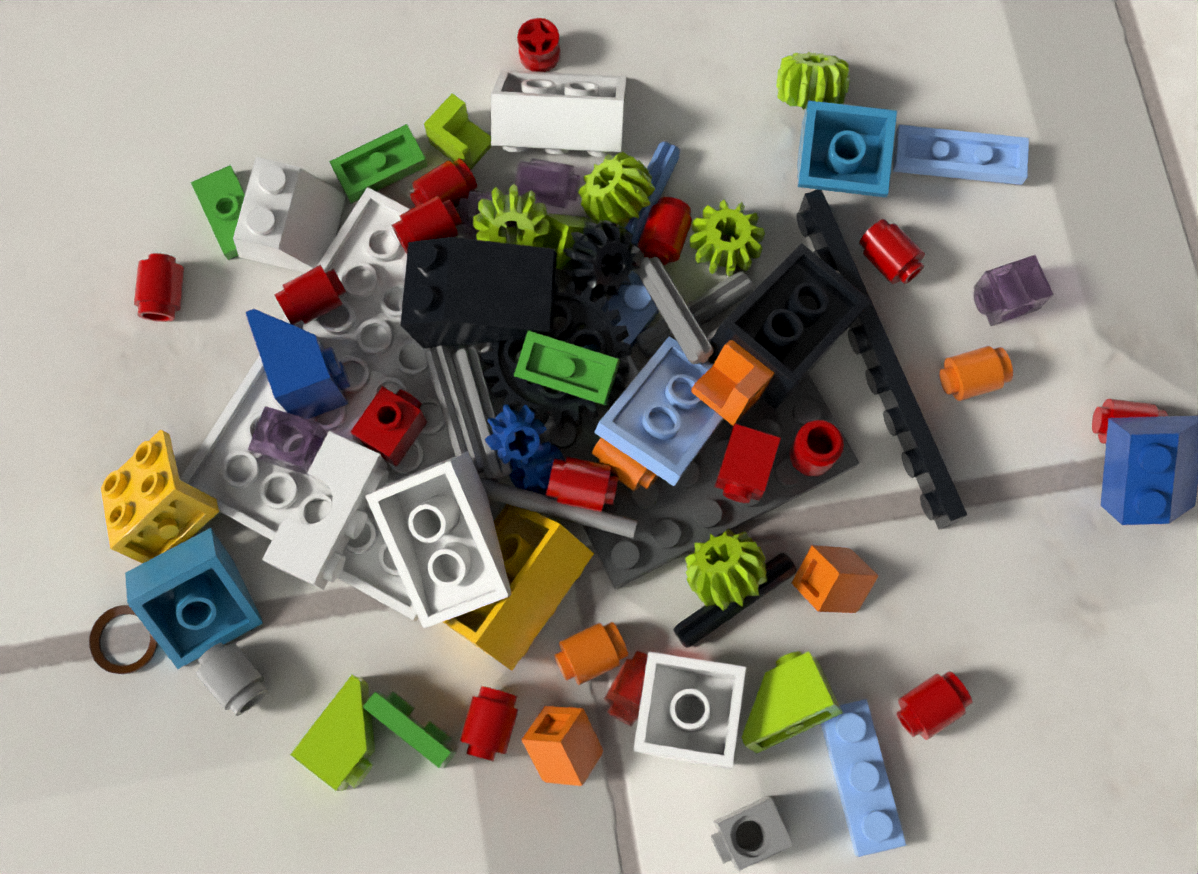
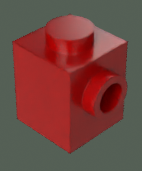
[350,386,427,467]
[714,424,781,503]

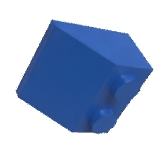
[245,309,351,423]
[1100,415,1198,525]

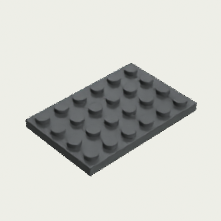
[539,338,860,590]

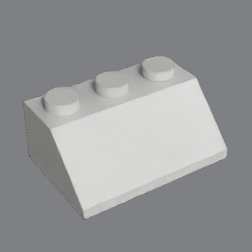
[491,70,626,157]

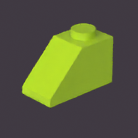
[741,651,843,754]
[290,674,375,791]

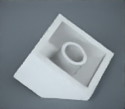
[233,157,346,272]
[633,652,746,769]

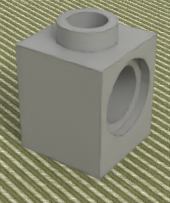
[711,797,793,871]

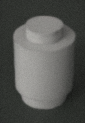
[196,643,268,716]

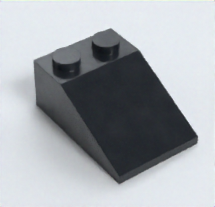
[400,237,557,349]
[710,243,872,410]

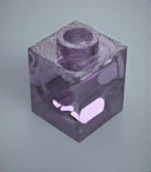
[973,255,1054,326]
[248,406,327,476]

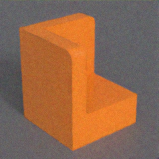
[691,340,775,426]
[791,545,879,613]
[521,706,603,786]

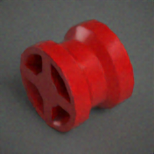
[517,18,561,72]

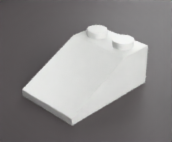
[365,451,511,629]

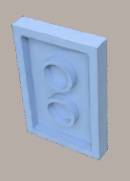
[594,336,724,486]

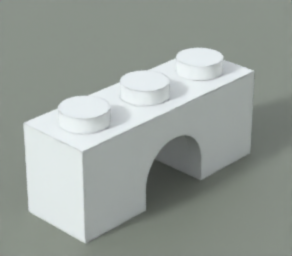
[262,431,388,590]

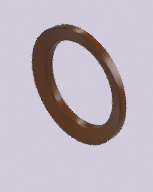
[89,605,158,674]

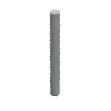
[480,478,638,538]

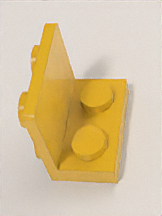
[101,430,219,564]

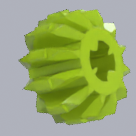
[776,51,850,109]
[578,151,655,228]
[473,184,550,247]
[689,199,765,277]
[685,528,767,611]

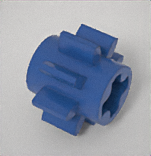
[485,404,547,465]
[509,441,565,495]

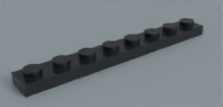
[796,190,967,530]

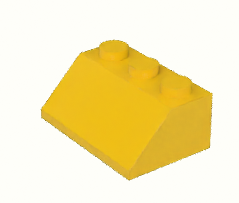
[442,504,594,671]

